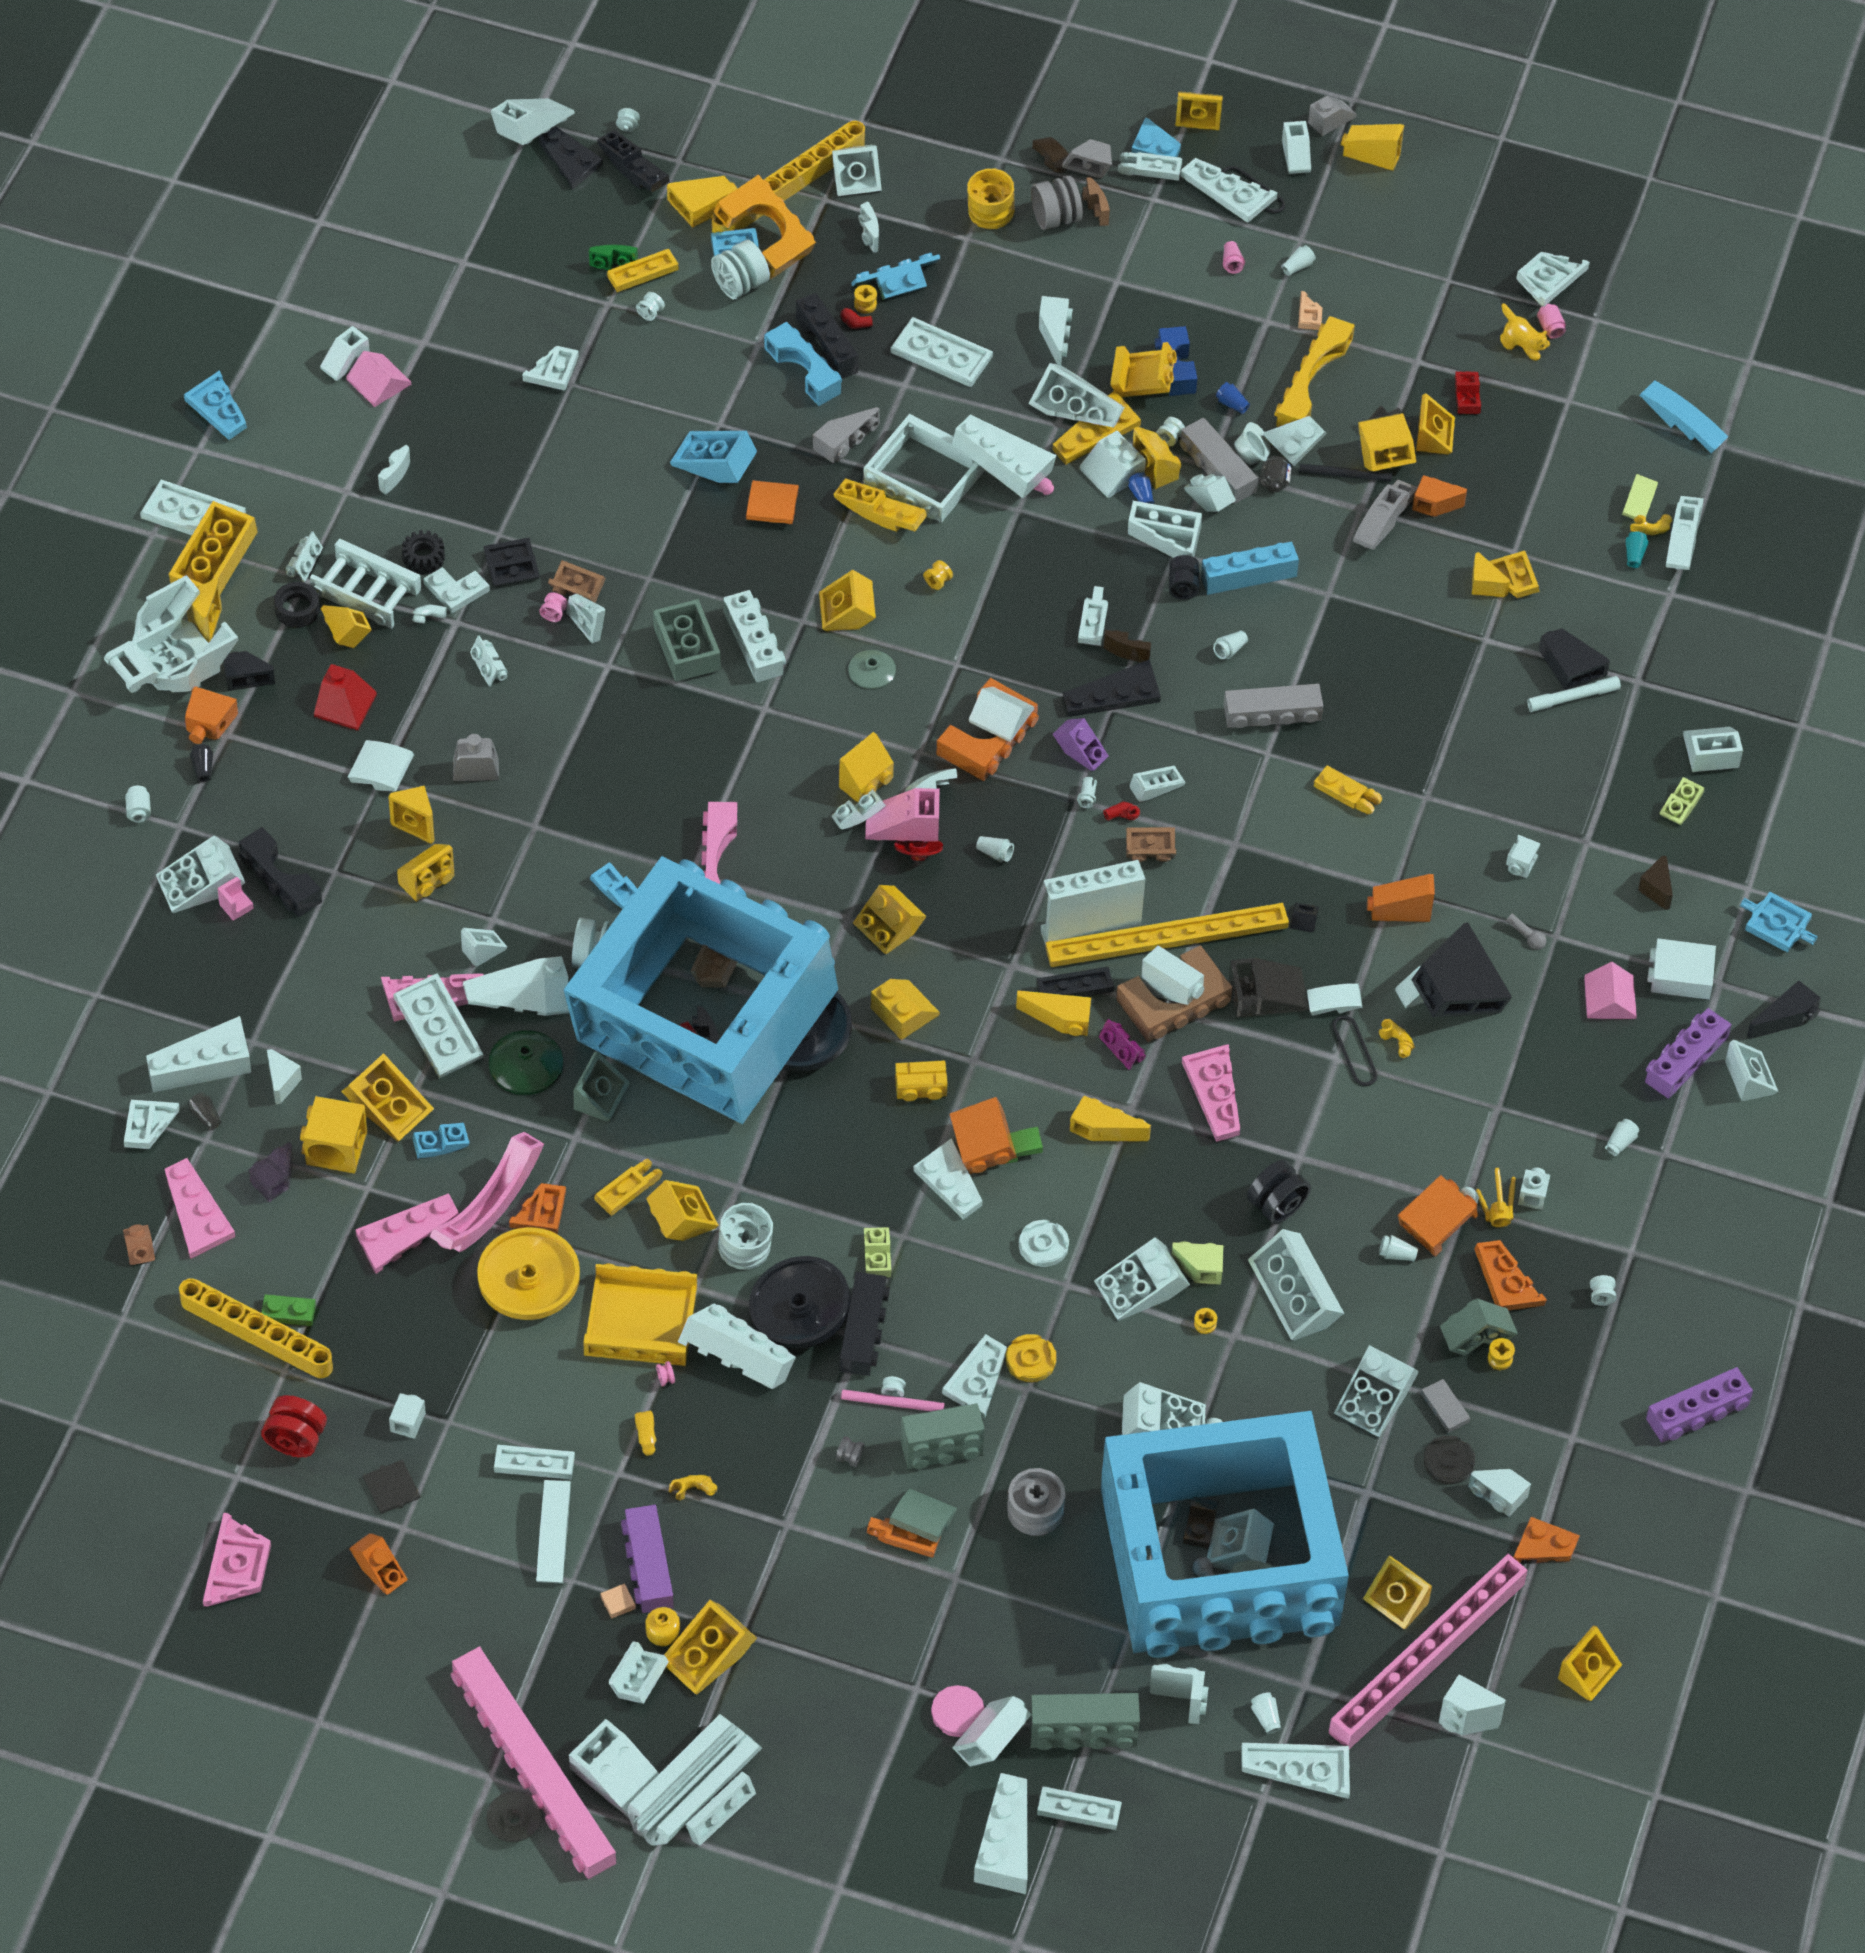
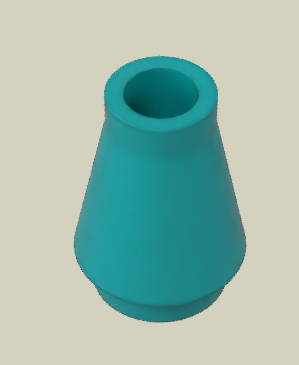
[1625,532,1649,568]

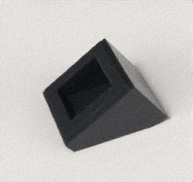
[1290,902,1319,932]

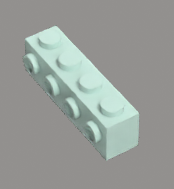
[723,590,786,683]

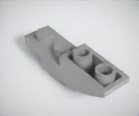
[1353,480,1418,550]

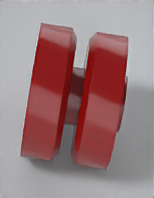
[261,1395,327,1458]

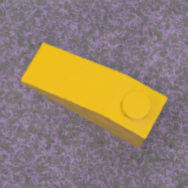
[1016,991,1091,1036]

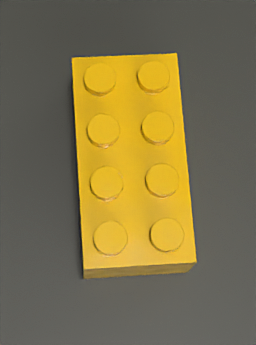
[168,501,258,594]

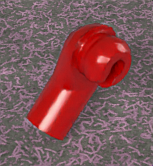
[840,308,873,329]

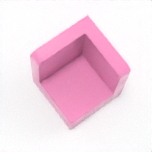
[217,877,254,921]

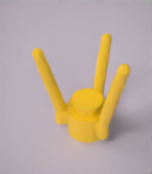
[1475,1168,1516,1227]

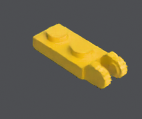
[1314,765,1383,815]
[594,1159,663,1216]

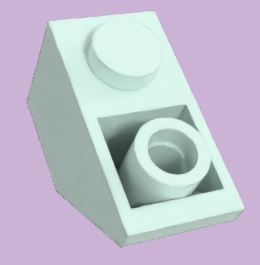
[1282,121,1311,174]
[320,326,369,381]
[1184,474,1236,512]
[1468,1469,1531,1517]

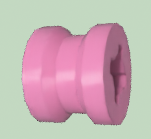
[539,592,568,622]

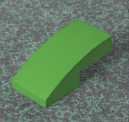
[998,1127,1043,1165]

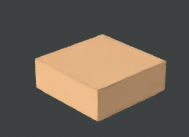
[601,1584,636,1619]

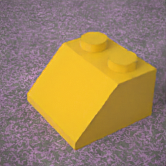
[1175,92,1223,130]
[1132,427,1181,489]
[819,570,876,631]
[839,732,894,802]
[870,979,940,1040]
[646,1180,719,1241]

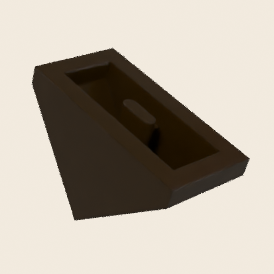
[1638,856,1673,910]

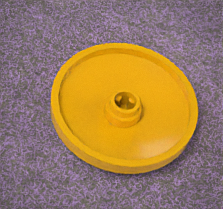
[478,1227,580,1320]

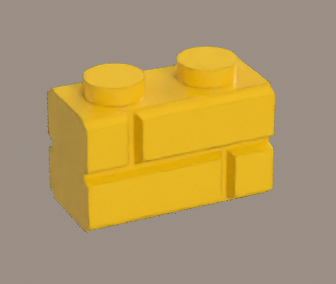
[895,1061,947,1101]

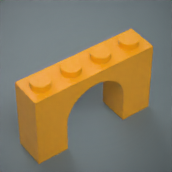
[714,175,816,279]

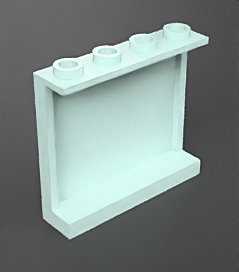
[1040,860,1145,945]

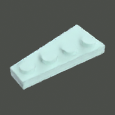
[1241,1743,1350,1799]

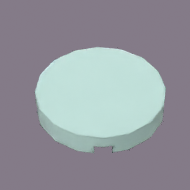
[1018,1220,1069,1267]

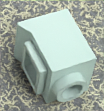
[1506,835,1540,879]

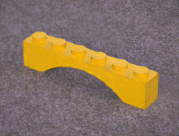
[1274,316,1355,427]

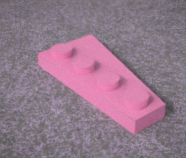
[165,1158,235,1259]

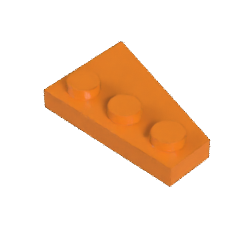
[1474,1240,1547,1310]

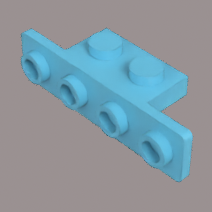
[851,253,940,300]

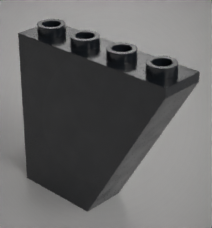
[1411,922,1512,1017]

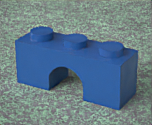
[1155,326,1197,396]

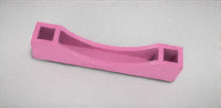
[702,802,737,884]

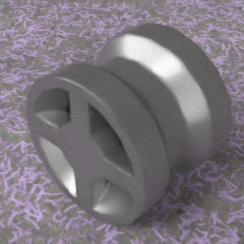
[836,1436,865,1467]

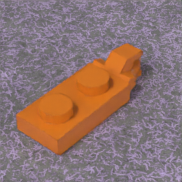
[867,1517,941,1558]

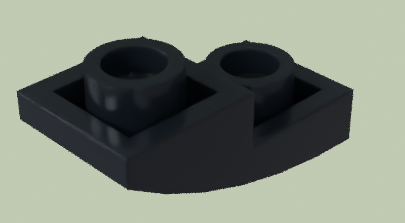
[692,1006,720,1044]

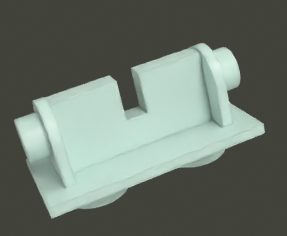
[286,532,323,582]
[470,636,508,687]

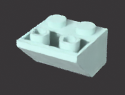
[1683,727,1743,772]

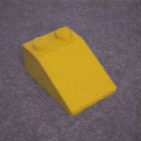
[341,1053,434,1142]
[664,1600,757,1695]

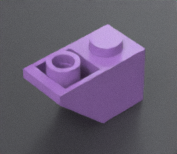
[1053,718,1109,771]

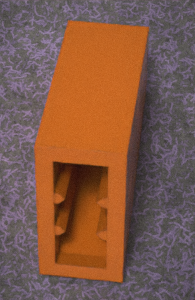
[1367,874,1435,922]

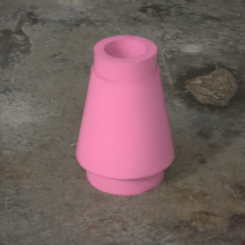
[1223,241,1245,274]

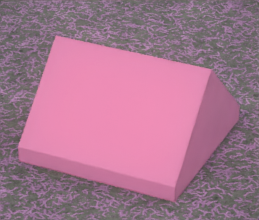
[346,351,411,407]
[1584,962,1636,1019]

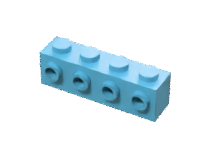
[1201,542,1299,595]

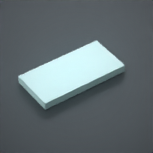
[891,317,993,387]
[140,480,246,535]
[393,973,483,1078]

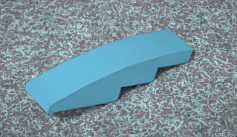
[1640,380,1728,453]

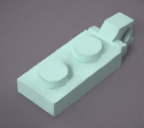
[1078,586,1108,646]

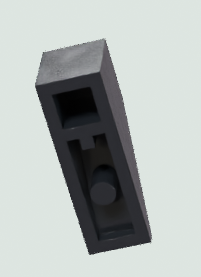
[1747,981,1821,1039]

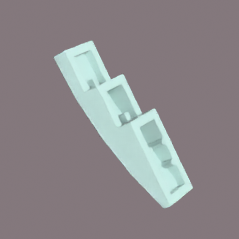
[536,1480,571,1584]

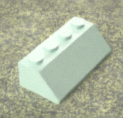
[1248,1229,1344,1341]

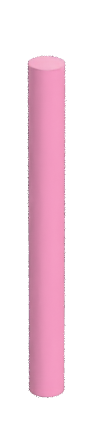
[841,1389,944,1412]

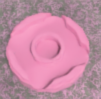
[931,1685,985,1737]

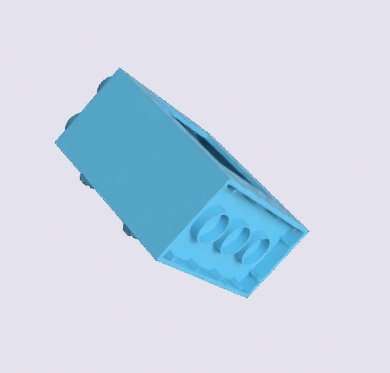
[564,856,838,1124]

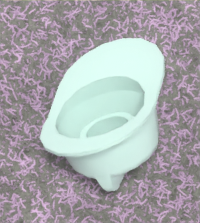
[1234,422,1271,465]

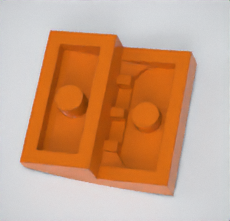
[746,480,799,524]

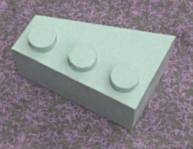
[1128,501,1202,558]

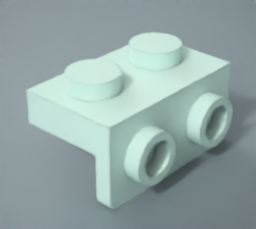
[609,1641,669,1704]

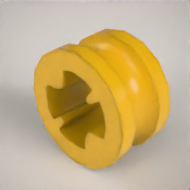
[1194,1308,1217,1334]

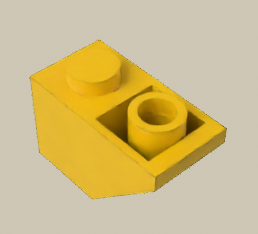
[321,605,372,648]

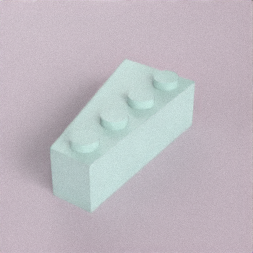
[952,415,1056,498]
[146,1016,251,1093]
[678,1303,796,1389]
[974,1773,1027,1894]

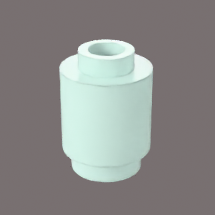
[125,785,151,823]

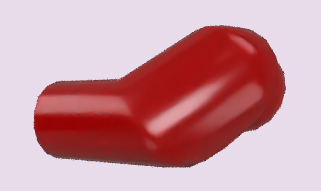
[1103,802,1140,821]

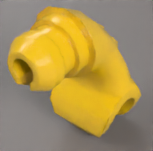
[1630,514,1672,536]
[1379,1019,1415,1058]
[635,1411,656,1456]
[669,1475,717,1501]

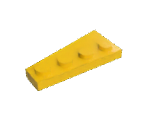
[1052,391,1141,465]

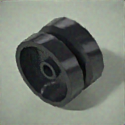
[1247,1160,1311,1224]

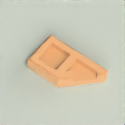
[1298,291,1323,330]

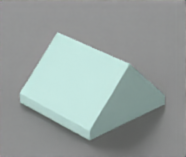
[969,687,1034,742]
[1725,1040,1778,1101]

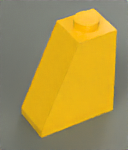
[1341,124,1404,171]
[667,176,737,228]

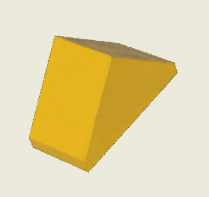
[1471,552,1510,597]

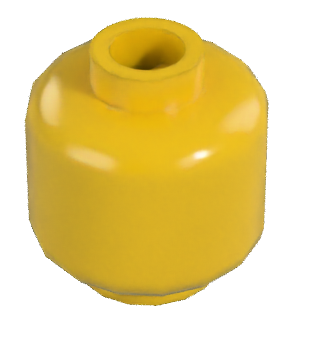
[646,1607,680,1646]

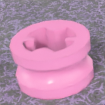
[656,1361,675,1387]

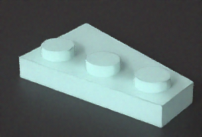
[914,1138,982,1220]
[942,1334,1007,1419]

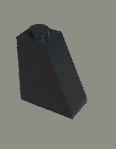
[1539,628,1610,690]

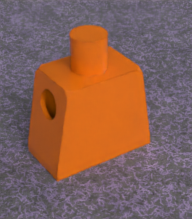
[185,686,238,744]

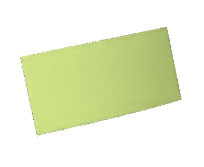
[1622,474,1658,519]
[1660,777,1704,825]
[864,1227,891,1278]

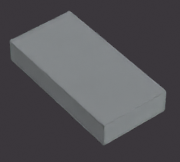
[1421,1379,1470,1433]

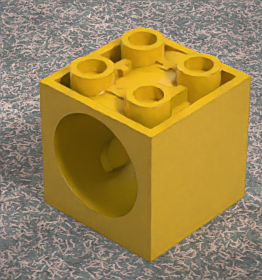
[300,1096,367,1174]

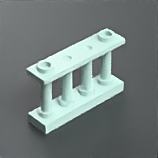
[310,538,421,629]

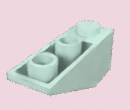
[1039,296,1073,365]

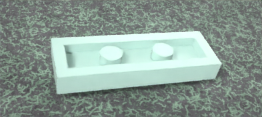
[494,1445,575,1479]
[686,1772,756,1846]
[1037,1787,1122,1830]

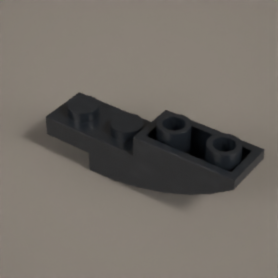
[597,130,670,192]

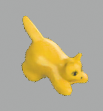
[1500,303,1550,361]

